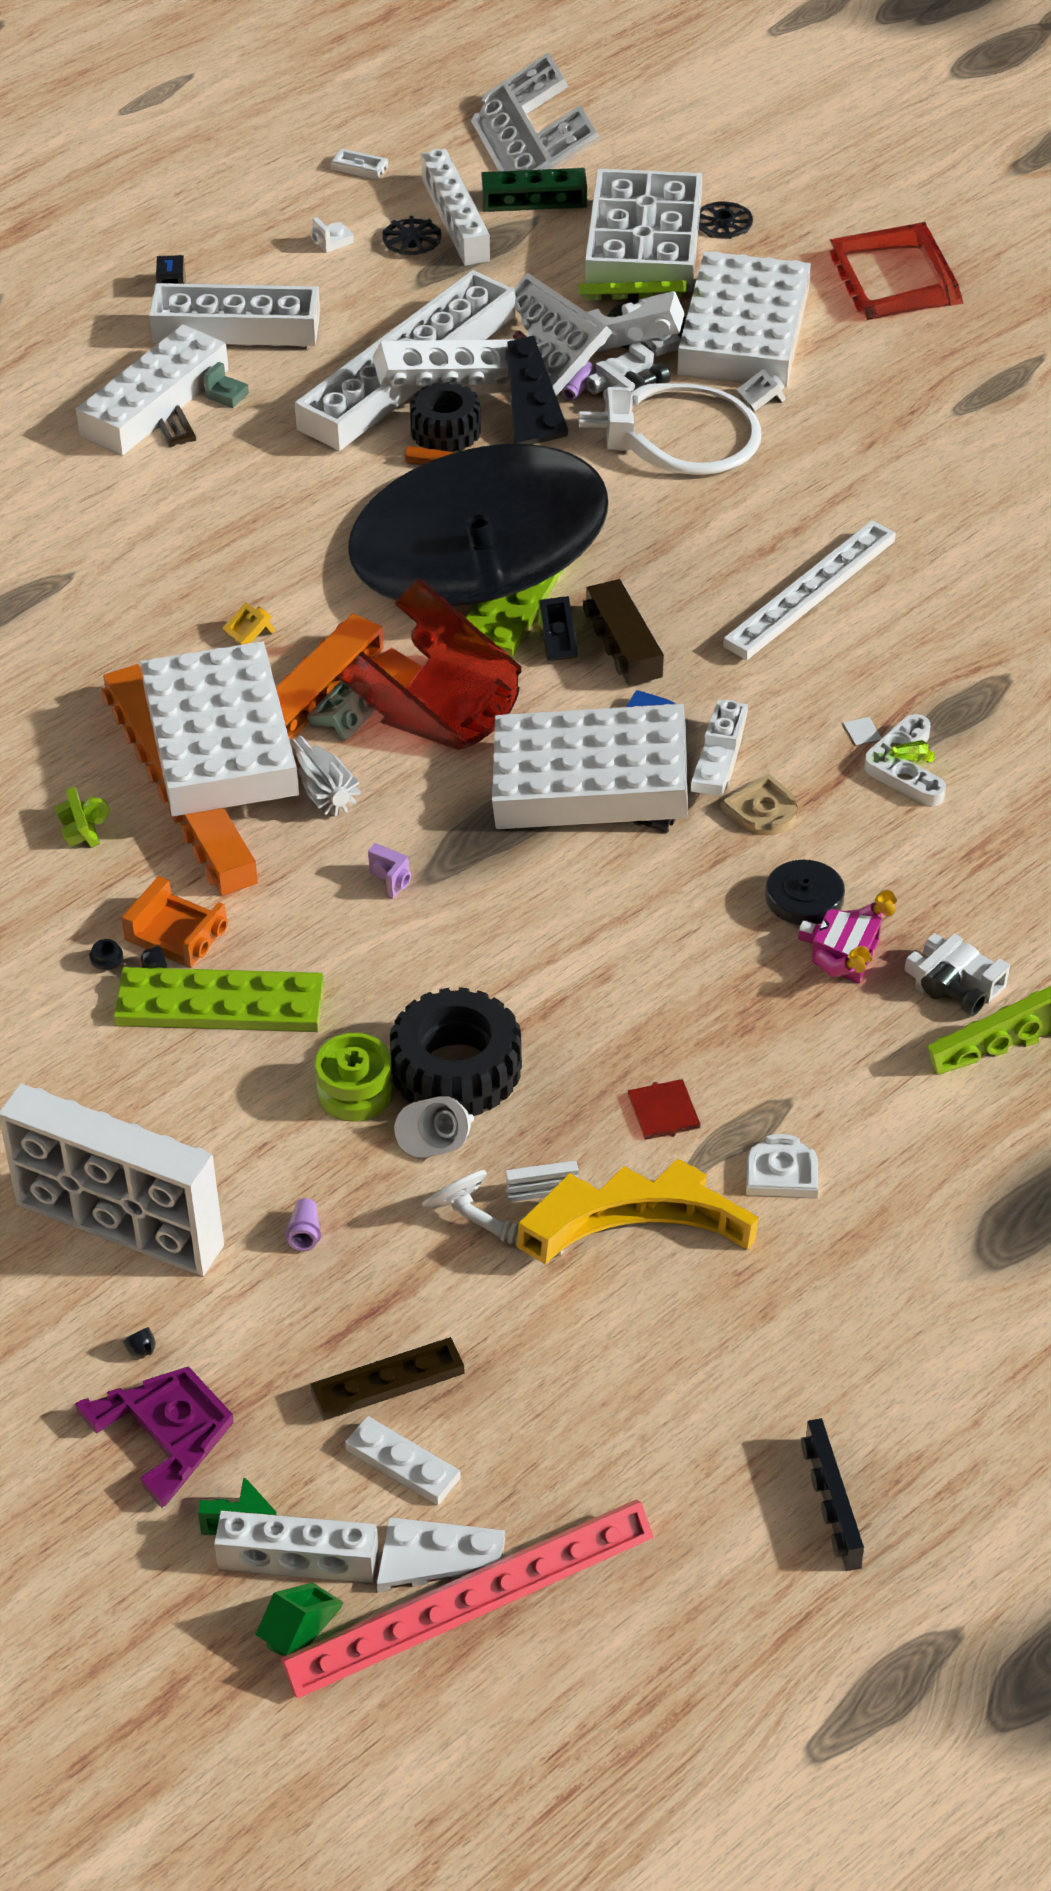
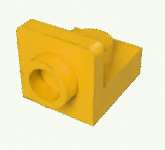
[222,602,276,645]

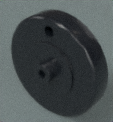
[765,859,845,925]

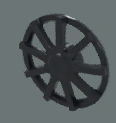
[699,201,753,239]
[382,216,442,255]

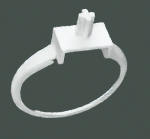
[578,383,761,475]

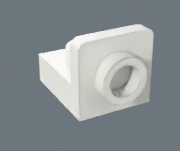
[311,217,354,253]
[737,369,786,411]

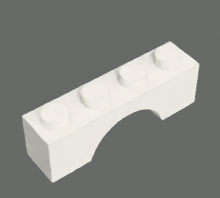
[587,291,684,352]

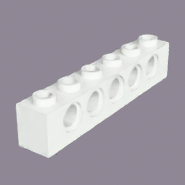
[421,149,490,266]
[372,339,536,387]

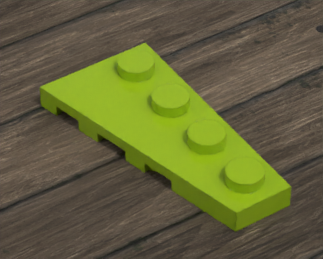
[578,280,688,300]
[928,986,1051,1075]

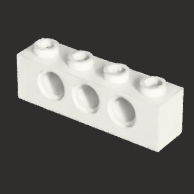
[214,1511,379,1583]

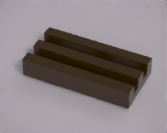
[158,405,196,448]

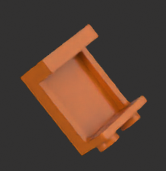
[121,876,228,968]

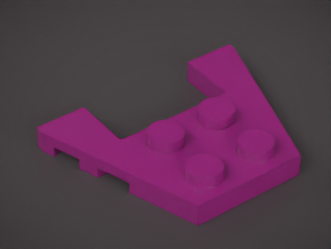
[75,1366,234,1508]

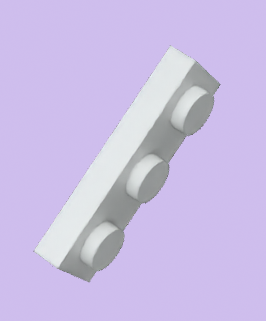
[345,1416,461,1506]

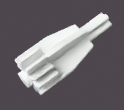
[290,736,361,816]

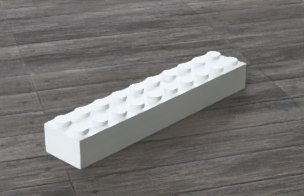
[295,270,516,451]

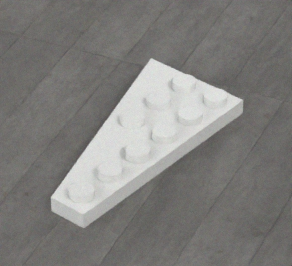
[513,273,613,396]

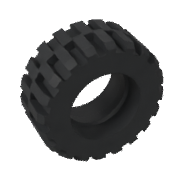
[390,987,522,1116]

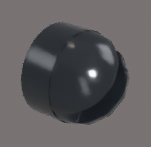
[141,944,167,969]
[123,1327,156,1359]

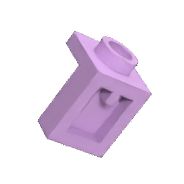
[368,843,411,898]

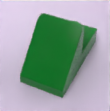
[198,1478,277,1535]

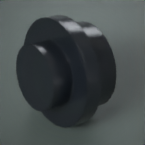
[89,939,123,970]

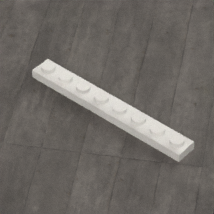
[723,520,896,660]

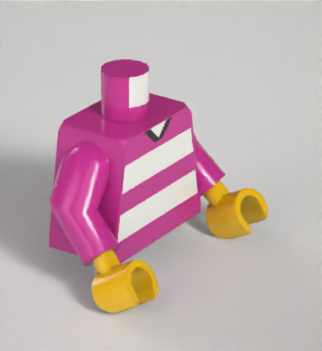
[798,890,897,983]

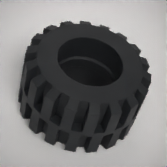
[409,382,481,452]

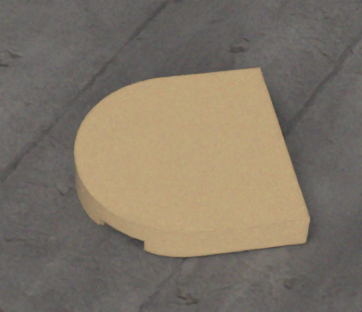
[720,774,797,835]

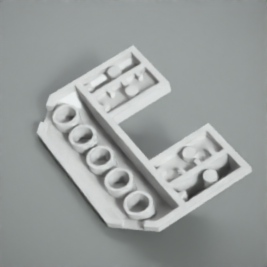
[471,52,601,171]

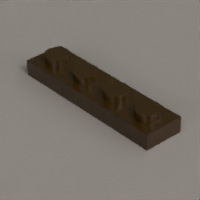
[310,1337,465,1421]

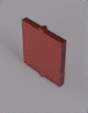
[628,1079,700,1140]

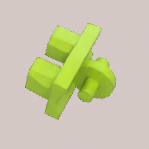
[54,786,110,848]

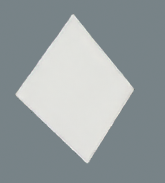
[844,717,882,745]

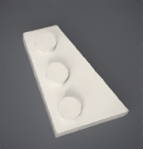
[377,1517,505,1593]

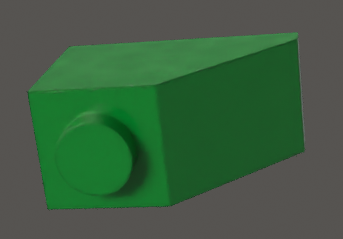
[255,1582,344,1656]

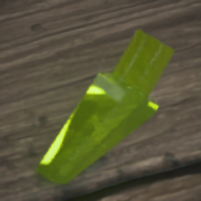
[889,740,935,763]

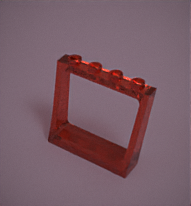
[829,222,964,320]

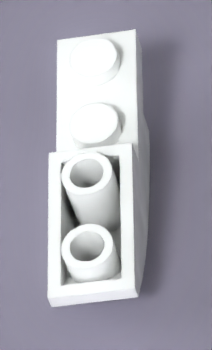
[691,700,748,797]

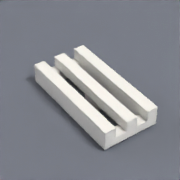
[331,149,388,180]
[506,1161,579,1202]

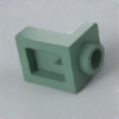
[203,362,249,408]

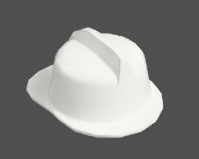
[394,1096,474,1158]

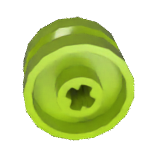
[315,1033,393,1121]

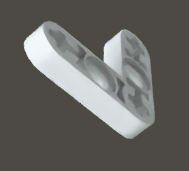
[865,714,946,807]

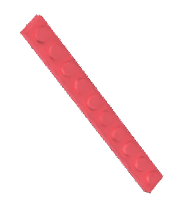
[280,1500,654,1698]

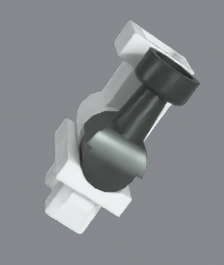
[587,341,670,403]
[904,933,1010,1017]

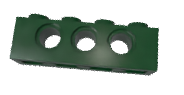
[481,168,587,212]

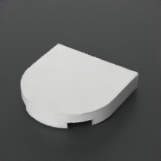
[746,1134,818,1198]

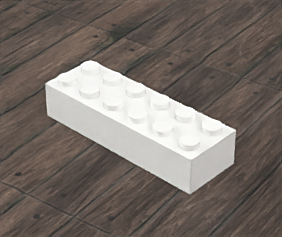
[149,283,320,347]
[76,324,228,456]

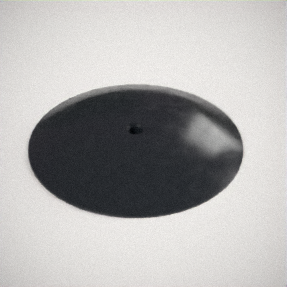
[348,444,609,607]

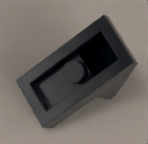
[538,596,578,662]

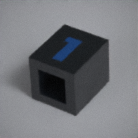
[156,255,186,284]

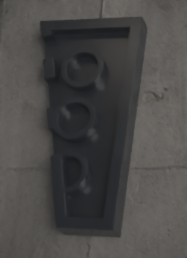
[506,336,569,444]

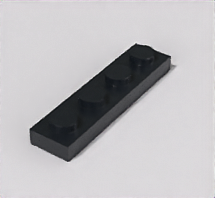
[801,1418,864,1571]

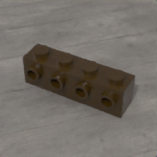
[582,579,664,686]

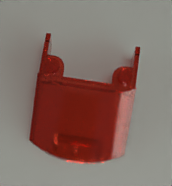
[338,578,522,750]

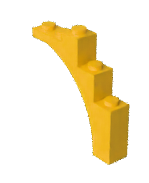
[516,1158,759,1265]

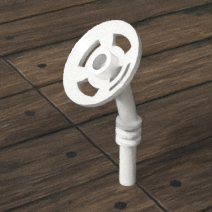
[422,1170,563,1255]

